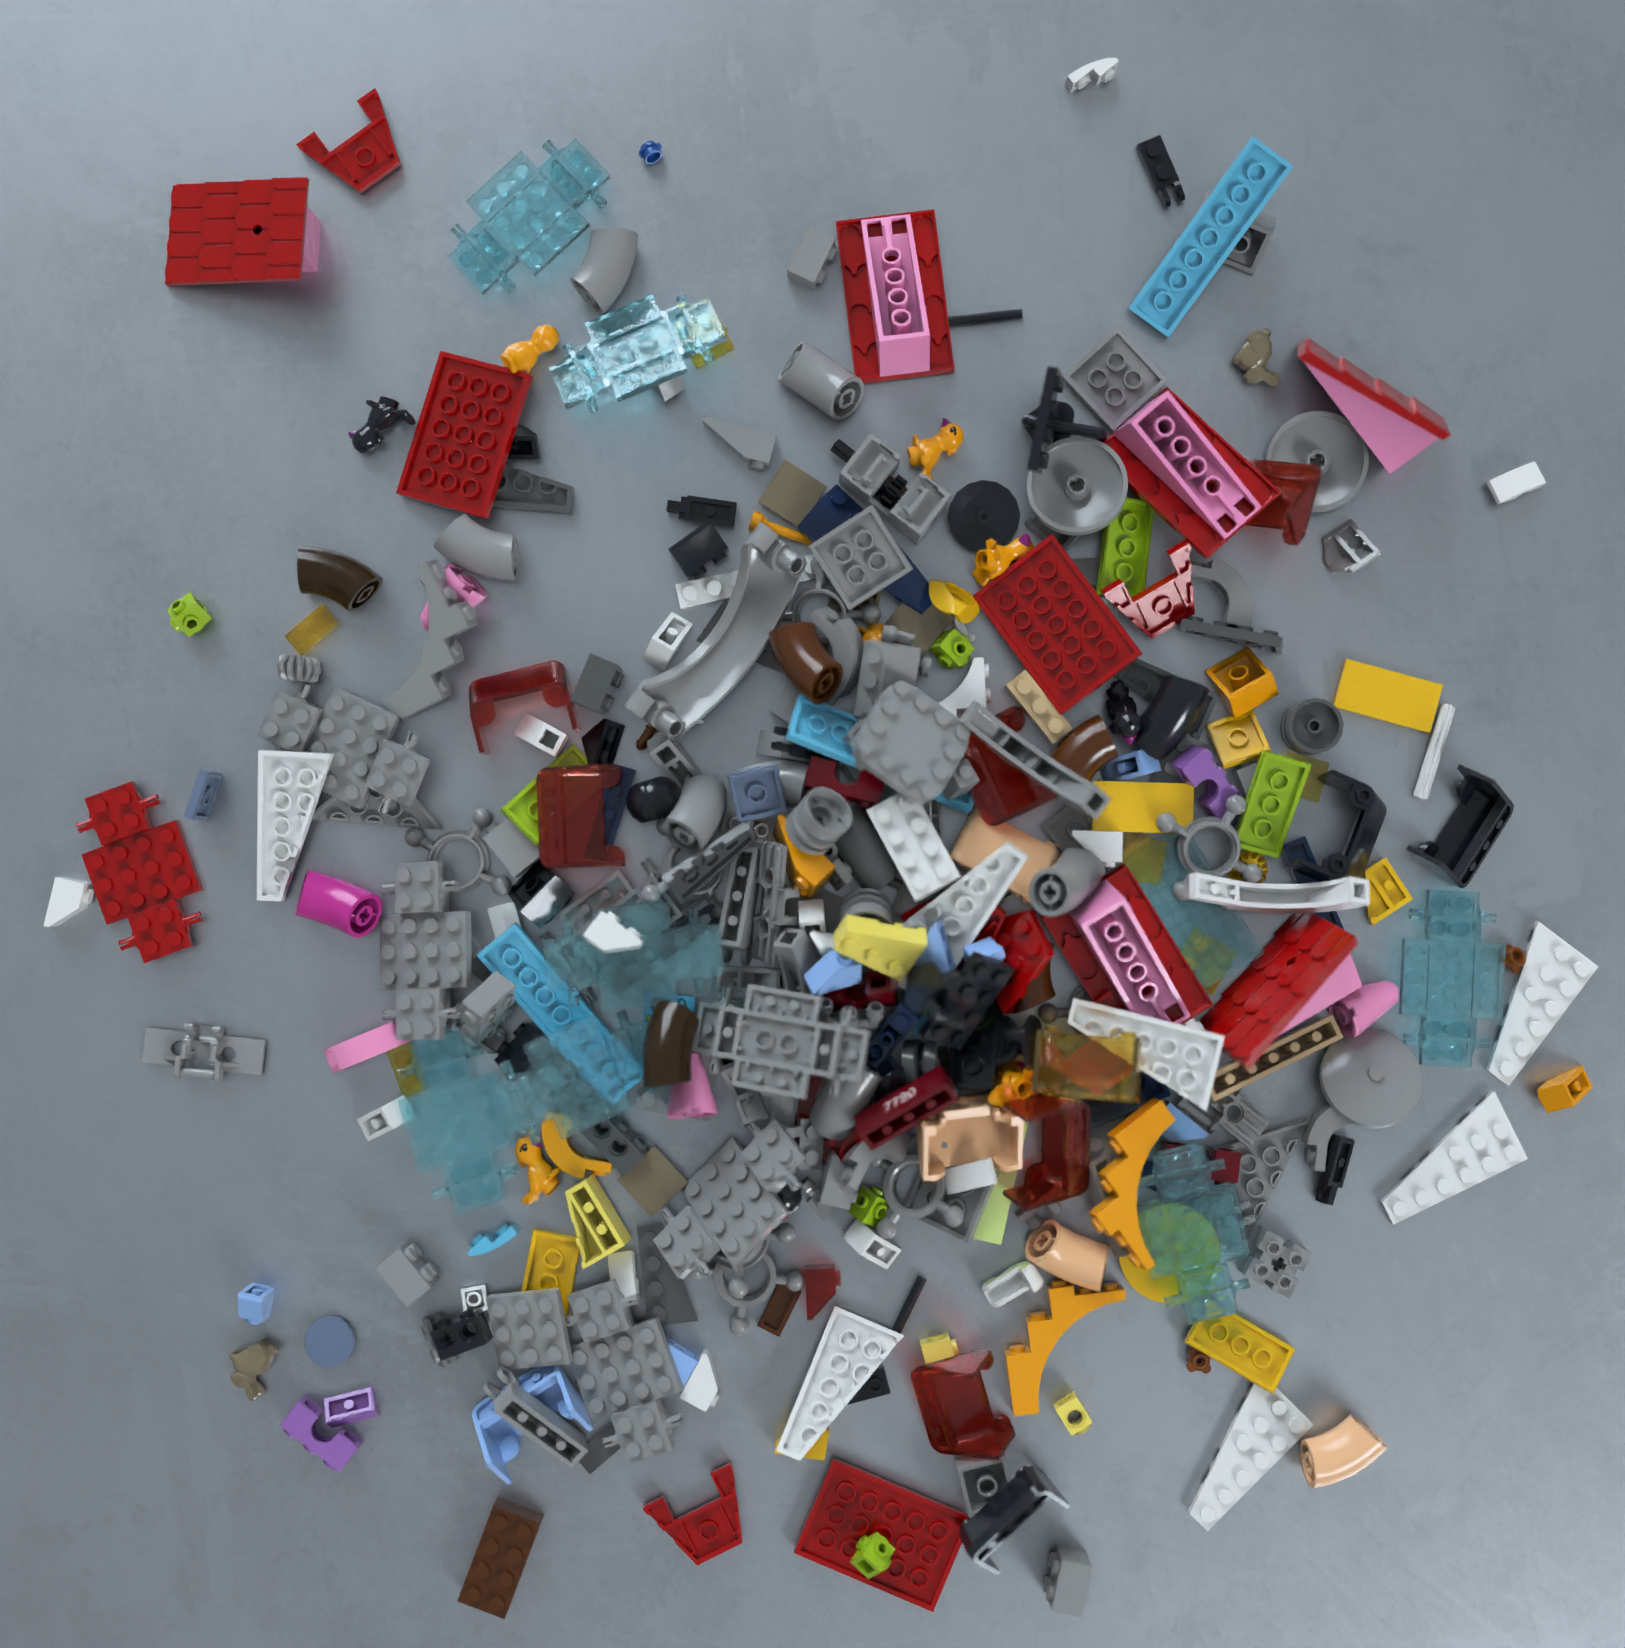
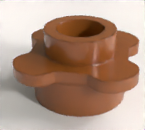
[1500,944,1526,974]
[1186,1347,1211,1374]

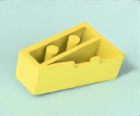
[834,914,928,982]
[565,1174,632,1269]

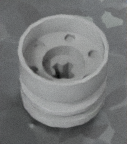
[785,787,853,856]
[840,888,893,925]

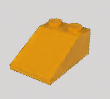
[773,814,835,900]

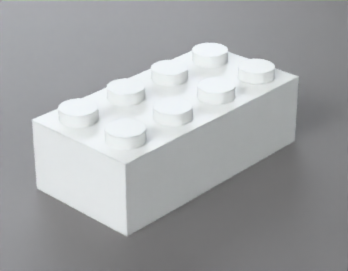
[866,793,961,903]

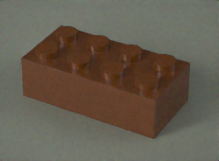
[457,1497,544,1619]

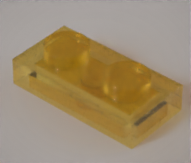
[285,604,340,656]
[386,1042,428,1097]

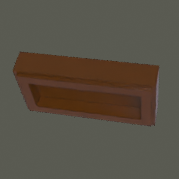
[757,1284,802,1337]

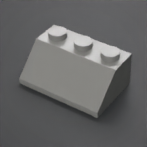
[1199,191,1277,274]
[853,639,922,718]

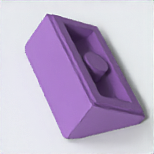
[324,1387,379,1428]

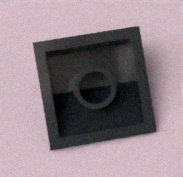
[668,520,729,580]
[508,857,575,929]
[494,1021,552,1083]

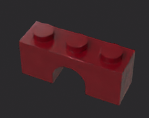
[804,756,885,810]
[819,970,898,1012]
[1158,1141,1241,1186]

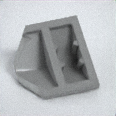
[1323,519,1381,573]

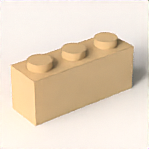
[1003,669,1072,745]

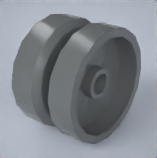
[1280,698,1344,755]
[901,1039,949,1085]

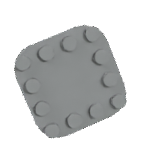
[849,680,971,805]

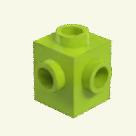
[167,592,212,637]
[929,628,975,669]
[847,1185,889,1228]
[850,1532,895,1579]

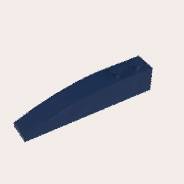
[797,484,933,614]

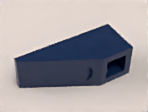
[866,996,924,1072]

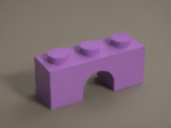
[1170,744,1240,819]
[280,1395,363,1472]

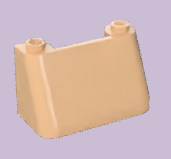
[948,805,1061,908]
[915,1093,1024,1181]

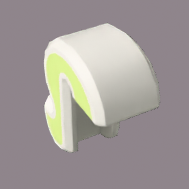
[982,1260,1044,1308]

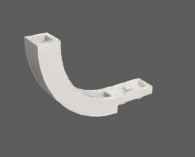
[1189,872,1370,914]

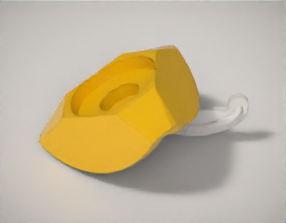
[929,579,981,642]

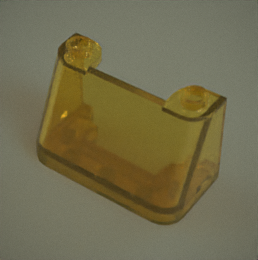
[1032,1026,1141,1104]

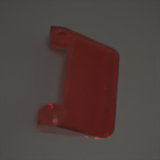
[1245,458,1322,546]
[963,706,1059,826]
[536,764,625,869]
[910,1349,1015,1460]

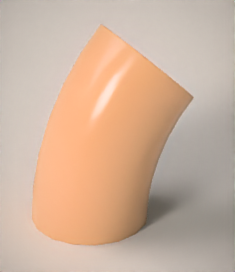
[1025,1220,1110,1292]
[1300,1414,1388,1489]

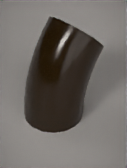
[297,546,383,612]
[642,1000,700,1087]

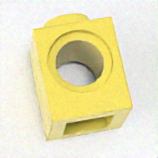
[919,1333,959,1370]
[1053,1391,1093,1436]

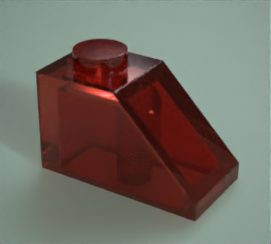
[805,1263,841,1320]

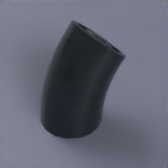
[1135,675,1209,760]

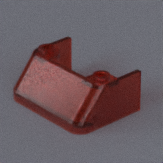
[469,660,582,755]
[1003,1094,1091,1212]

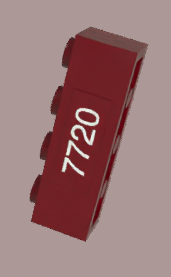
[854,1065,959,1151]

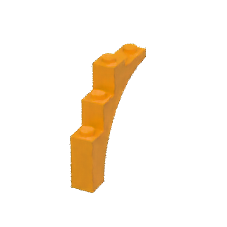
[1088,1098,1175,1271]
[1004,1279,1126,1416]

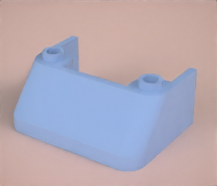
[472,1365,593,1485]

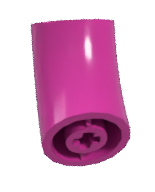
[295,869,382,938]

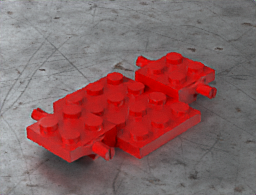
[76,781,203,963]

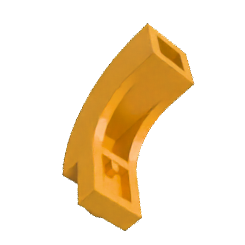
[541,1109,613,1179]

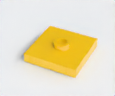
[1205,709,1271,770]

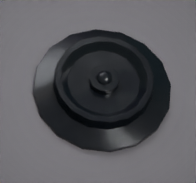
[948,480,1020,552]

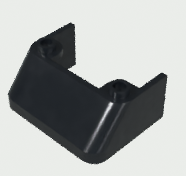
[1406,764,1514,888]
[1284,770,1387,882]
[959,1466,1071,1575]

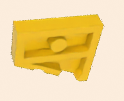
[1363,857,1413,925]

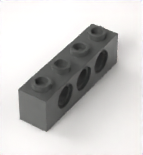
[553,1077,649,1176]

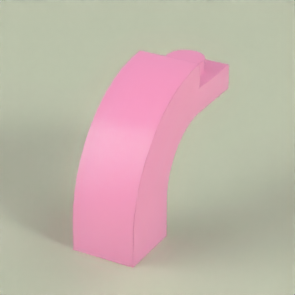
[324,1021,412,1073]

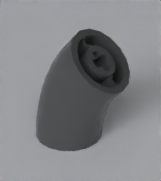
[835,806,899,890]

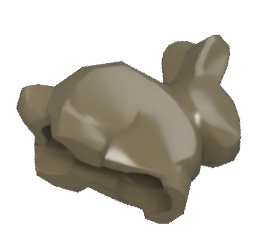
[1231,328,1281,387]
[229,1338,279,1401]

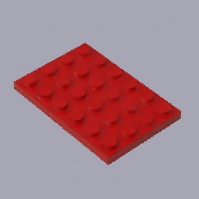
[396,351,533,520]
[973,534,1143,715]
[794,1457,972,1612]

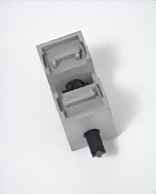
[830,433,951,544]

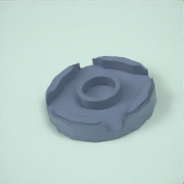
[304,1315,356,1367]

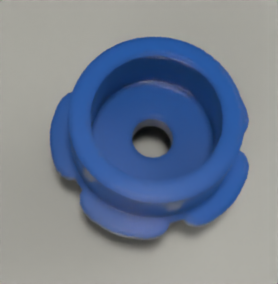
[639,141,663,164]

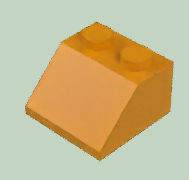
[1205,647,1279,719]

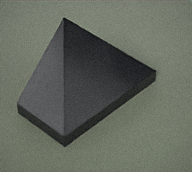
[507,425,540,459]
[581,718,625,772]

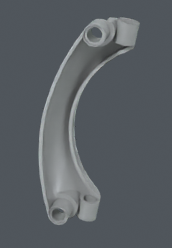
[624,522,807,740]

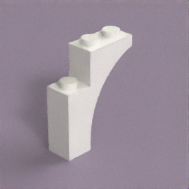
[939,657,991,719]

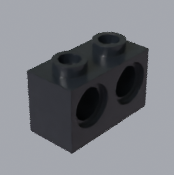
[430,1308,493,1361]

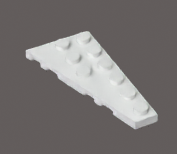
[257,750,334,902]
[902,842,1029,971]
[1486,921,1599,1086]
[1067,997,1225,1111]
[1380,1090,1528,1225]
[776,1306,904,1461]
[1188,1383,1314,1532]

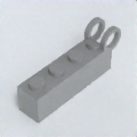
[716,847,761,966]
[483,1367,588,1469]

